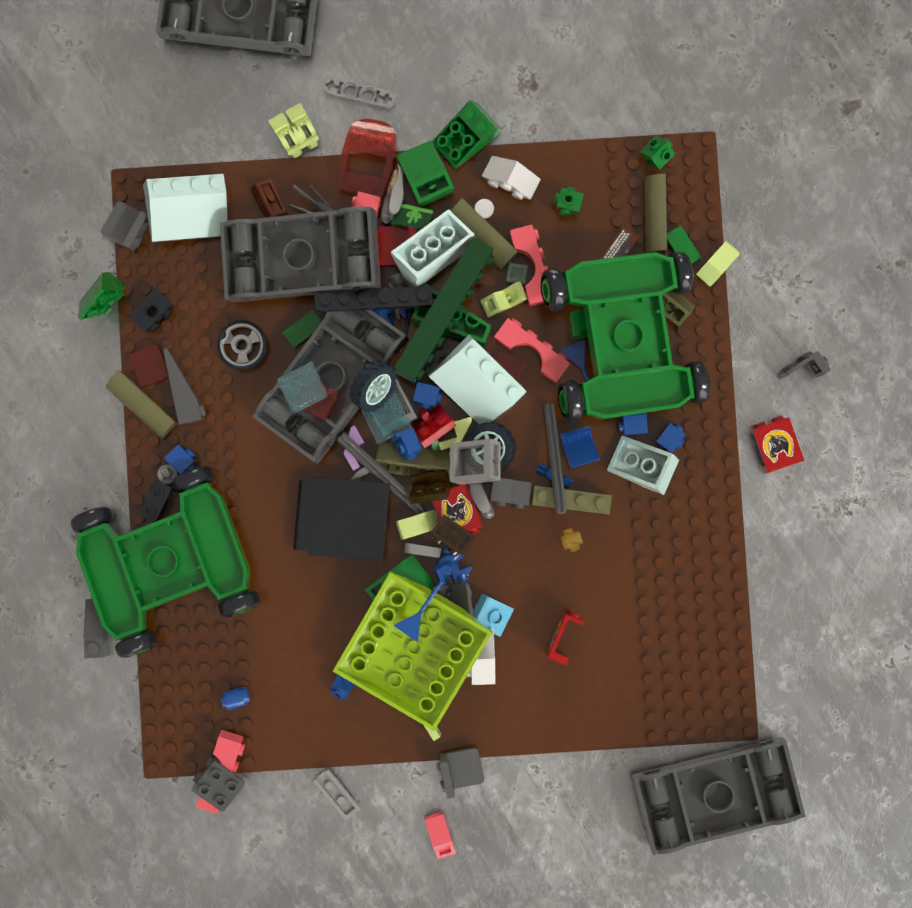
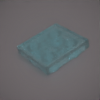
[277,361,328,414]
[361,392,413,444]

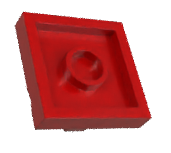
[409,405,457,448]

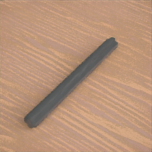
[544,403,566,514]
[337,432,426,515]

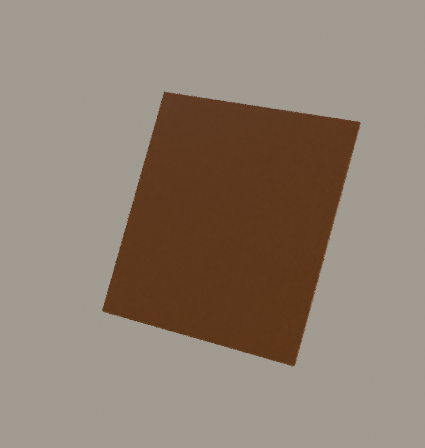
[111,131,759,779]

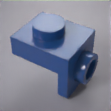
[329,675,355,700]

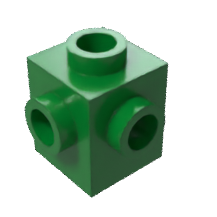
[640,136,675,170]
[553,187,584,216]

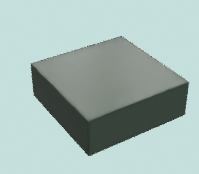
[506,262,528,285]

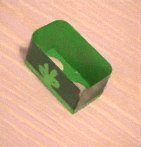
[391,204,433,232]

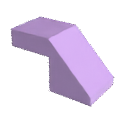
[344,426,365,471]

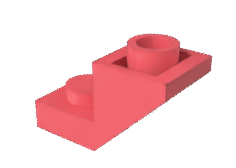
[424,812,456,859]

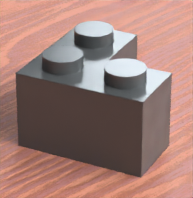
[490,478,532,509]

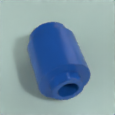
[220,686,251,711]

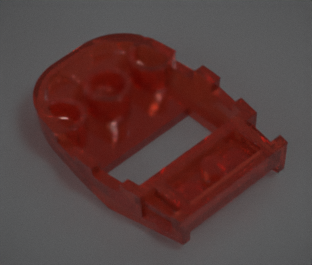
[339,119,397,199]

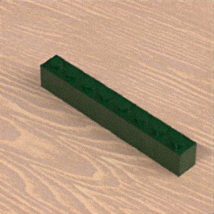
[394,237,495,383]

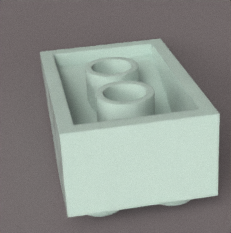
[607,436,679,495]

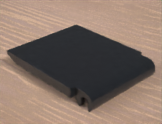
[293,477,390,561]

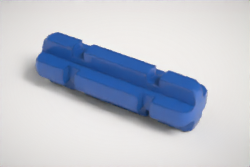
[536,464,573,488]

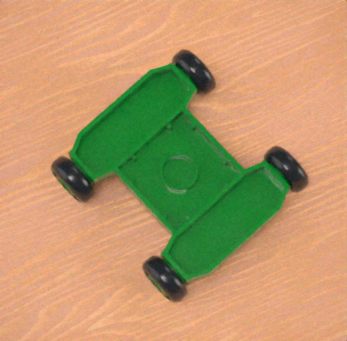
[540,252,711,423]
[70,466,261,658]

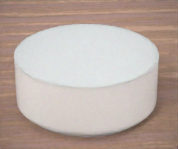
[475,199,494,219]

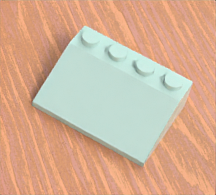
[143,174,228,242]
[428,335,527,424]

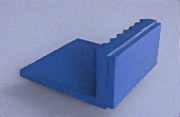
[560,425,600,469]

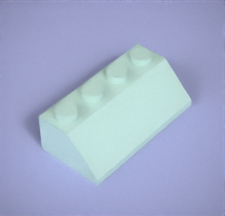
[391,209,475,287]

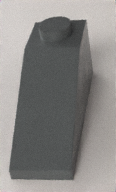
[83,599,109,659]

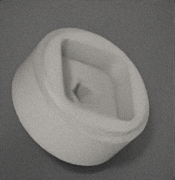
[158,464,178,484]

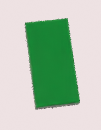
[667,226,702,264]
[283,310,322,349]

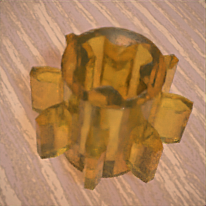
[560,528,583,552]

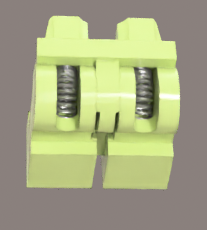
[268,103,319,158]

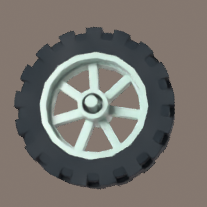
[349,359,397,413]
[464,422,516,474]

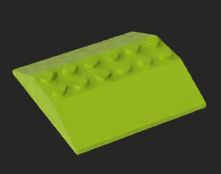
[333,571,493,731]

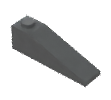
[163,348,206,426]

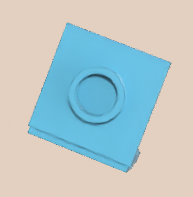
[474,594,514,637]

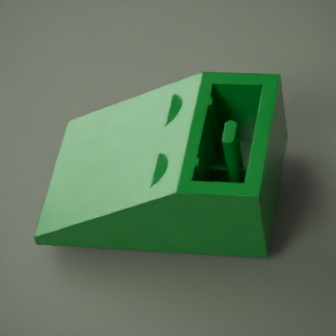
[432,100,502,169]
[396,140,454,207]
[78,272,126,320]
[365,554,435,601]

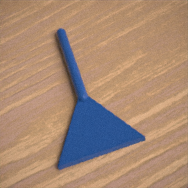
[559,339,589,381]
[393,580,443,643]

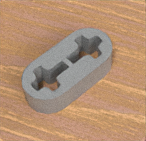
[404,543,441,558]

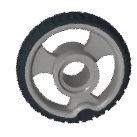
[217,320,267,370]

